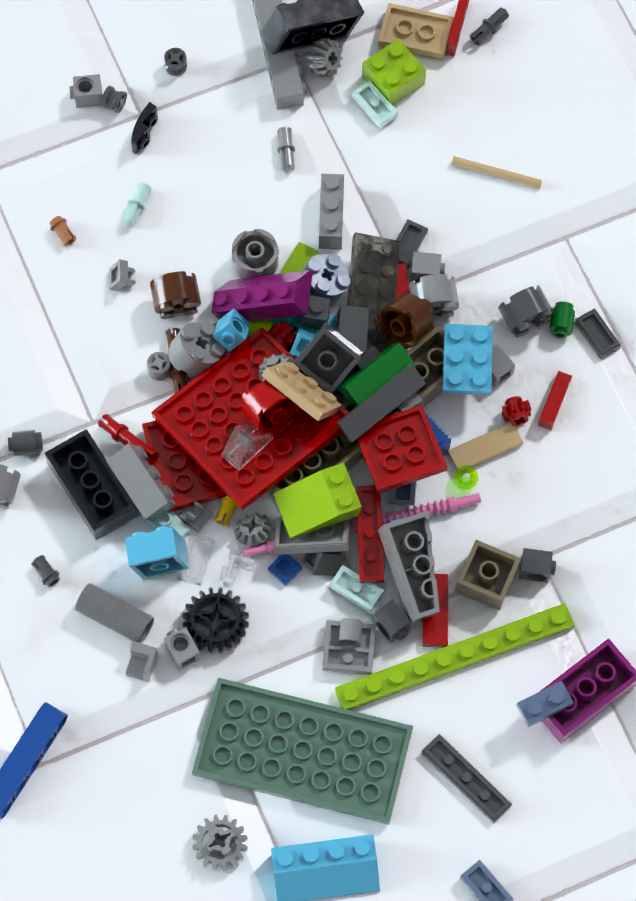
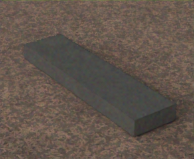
[336,364,426,442]
[421,734,512,823]

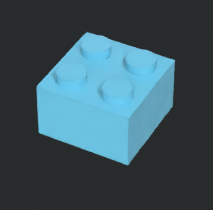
[125,526,190,580]

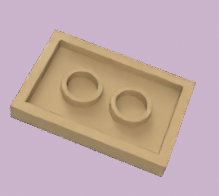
[378,3,454,59]
[262,361,342,421]

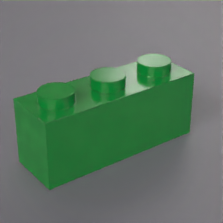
[338,343,416,409]

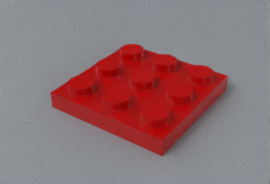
[356,405,448,494]

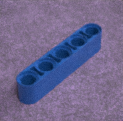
[0,702,68,820]

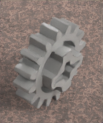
[192,814,248,871]

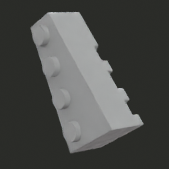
[377,510,440,623]

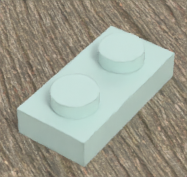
[352,80,398,128]
[329,565,384,613]

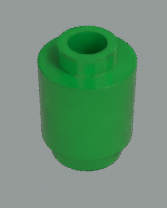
[549,301,575,338]

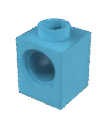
[212,309,251,352]
[290,328,316,356]

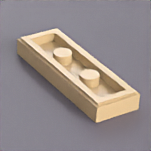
[447,422,523,474]

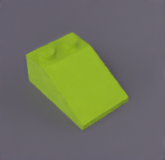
[273,463,362,539]

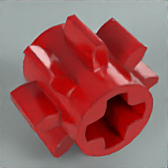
[268,322,297,350]
[501,396,532,426]

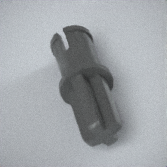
[470,7,509,46]

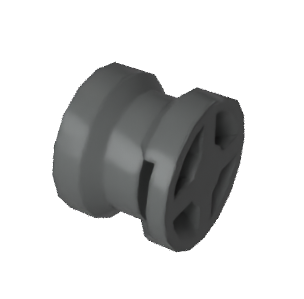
[164,47,187,76]
[101,85,127,113]

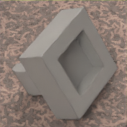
[109,259,136,291]
[179,501,213,533]

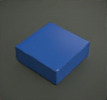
[268,554,302,586]

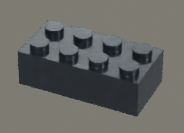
[261,0,365,54]
[45,429,138,540]

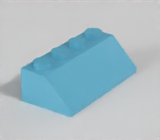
[271,834,380,901]

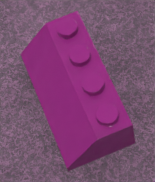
[211,270,313,322]

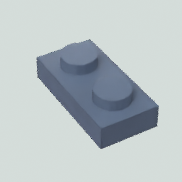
[516,681,574,727]
[460,860,514,901]

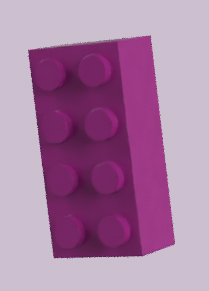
[539,638,636,744]

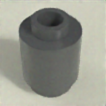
[7,430,43,456]

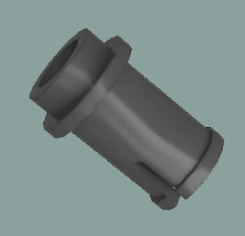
[31,555,60,587]

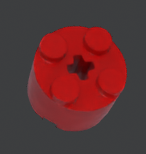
[242,379,299,435]

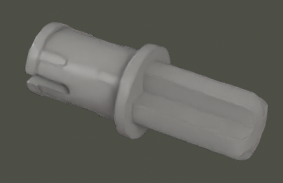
[277,127,295,172]

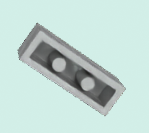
[318,173,344,249]
[106,443,176,521]

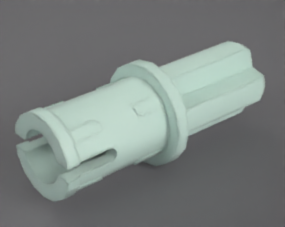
[122,182,151,226]

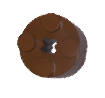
[150,271,201,319]
[379,294,434,349]

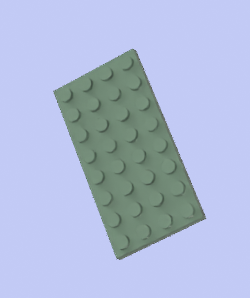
[192,678,413,825]

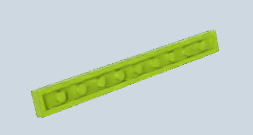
[334,603,575,710]

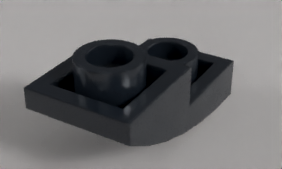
[131,102,158,154]

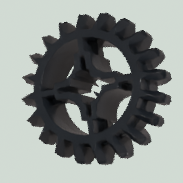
[182,587,249,654]

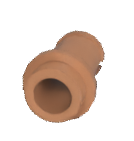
[49,216,77,246]

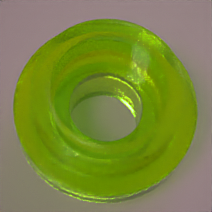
[454,465,478,490]

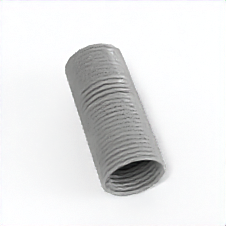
[75,583,154,643]

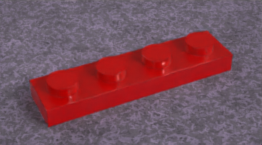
[355,485,385,583]

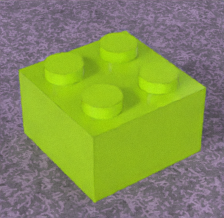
[362,39,426,105]

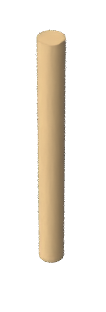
[451,156,542,189]

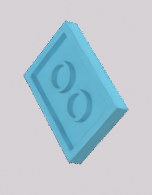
[442,324,493,396]

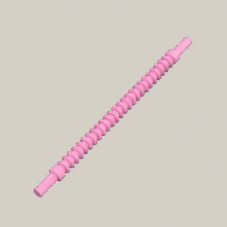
[242,493,481,558]

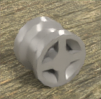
[147,352,171,381]

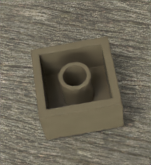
[455,540,522,610]

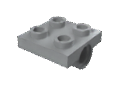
[322,618,376,675]

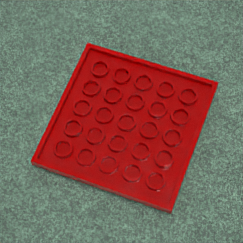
[151,327,349,511]

